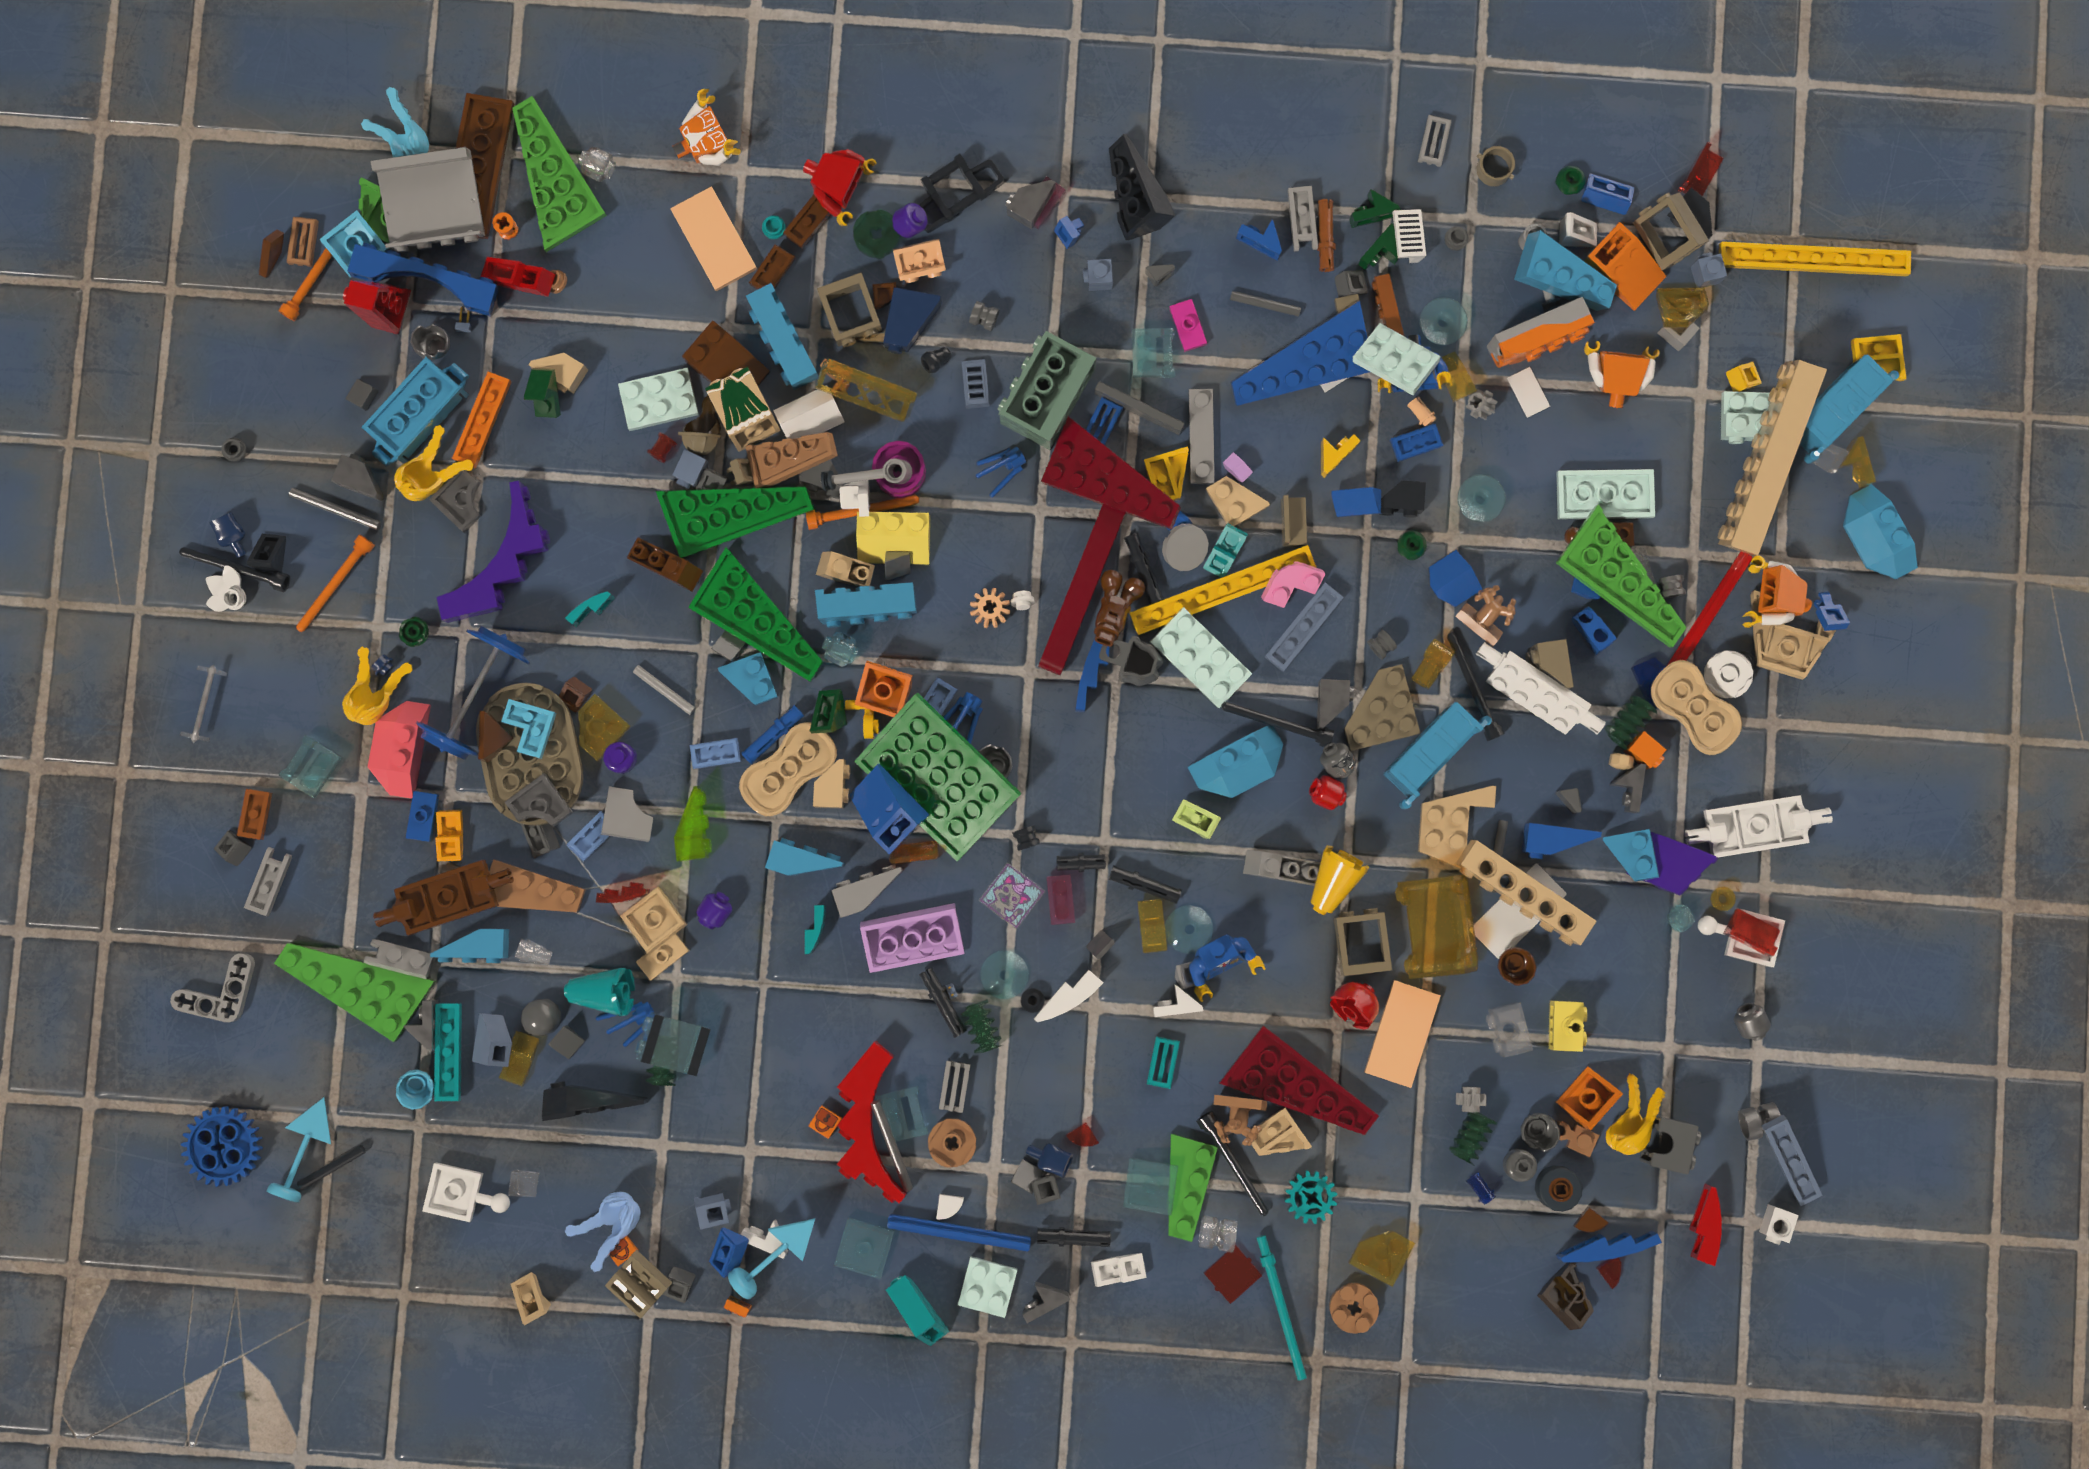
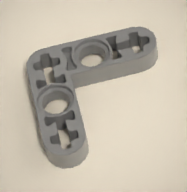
[170,953,255,1022]

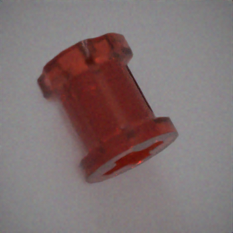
[647,432,677,464]

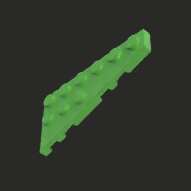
[512,96,607,252]
[1556,504,1686,648]
[274,943,436,1042]

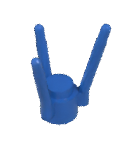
[976,446,1026,497]
[943,692,983,744]
[596,1001,656,1047]

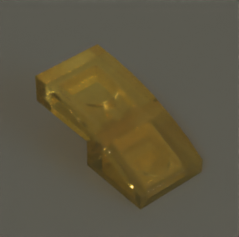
[1441,351,1477,402]
[1137,899,1167,953]
[499,1031,539,1087]

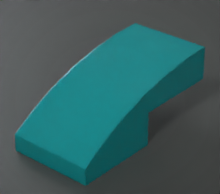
[1203,523,1248,578]
[565,591,615,627]
[805,905,826,954]

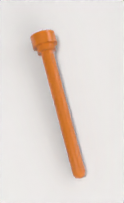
[278,248,332,322]
[806,495,919,530]
[296,534,375,632]

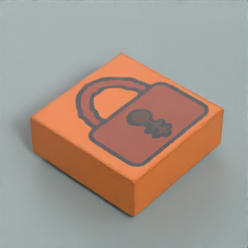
[808,1105,842,1139]
[610,1235,639,1266]
[724,1295,752,1317]

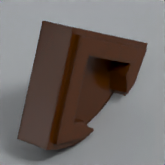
[872,282,896,310]
[1573,1206,1609,1232]

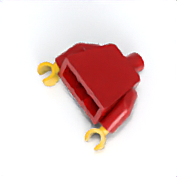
[803,149,876,226]

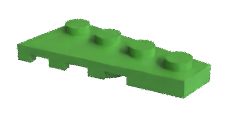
[1168,1133,1218,1242]

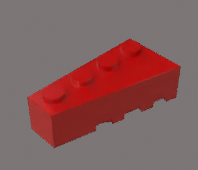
[343,280,411,335]

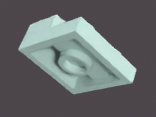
[1721,391,1770,444]

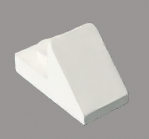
[840,480,870,517]
[1153,984,1203,1017]
[741,1219,788,1259]

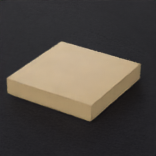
[620,886,687,954]

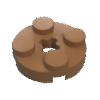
[928,1118,976,1168]
[1329,1283,1379,1334]

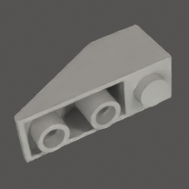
[1243,850,1320,886]
[832,864,903,918]

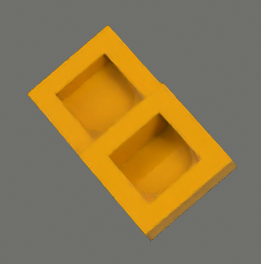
[435,810,463,861]

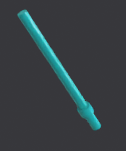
[1256,1235,1307,1380]

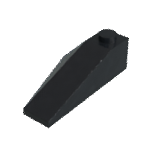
[1109,134,1175,240]
[542,1081,648,1121]

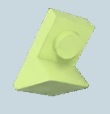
[1172,799,1221,839]

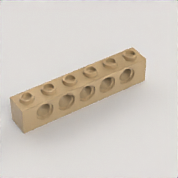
[1455,840,1596,946]

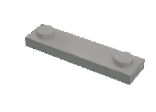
[1189,389,1214,485]

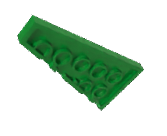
[656,487,815,559]
[688,547,823,682]

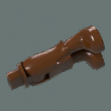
[1094,570,1145,647]

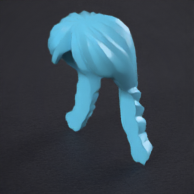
[361,87,429,158]

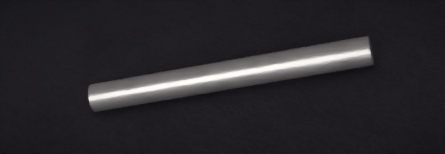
[289,488,381,530]
[871,1100,913,1192]

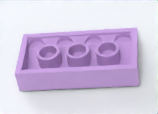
[860,903,965,973]

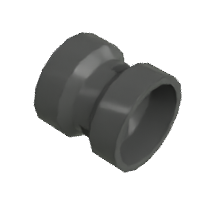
[969,301,1000,331]

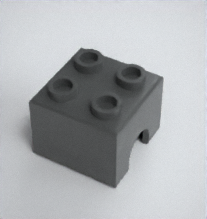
[1639,1115,1701,1175]

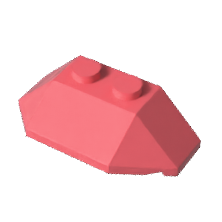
[368,701,431,799]

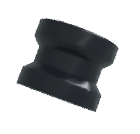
[1012,825,1041,851]

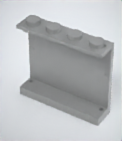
[371,147,485,253]

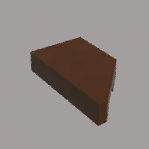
[259,230,284,278]

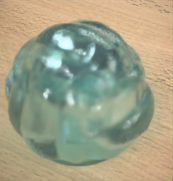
[1667,904,1695,932]

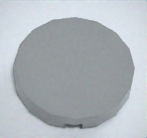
[1162,523,1209,571]

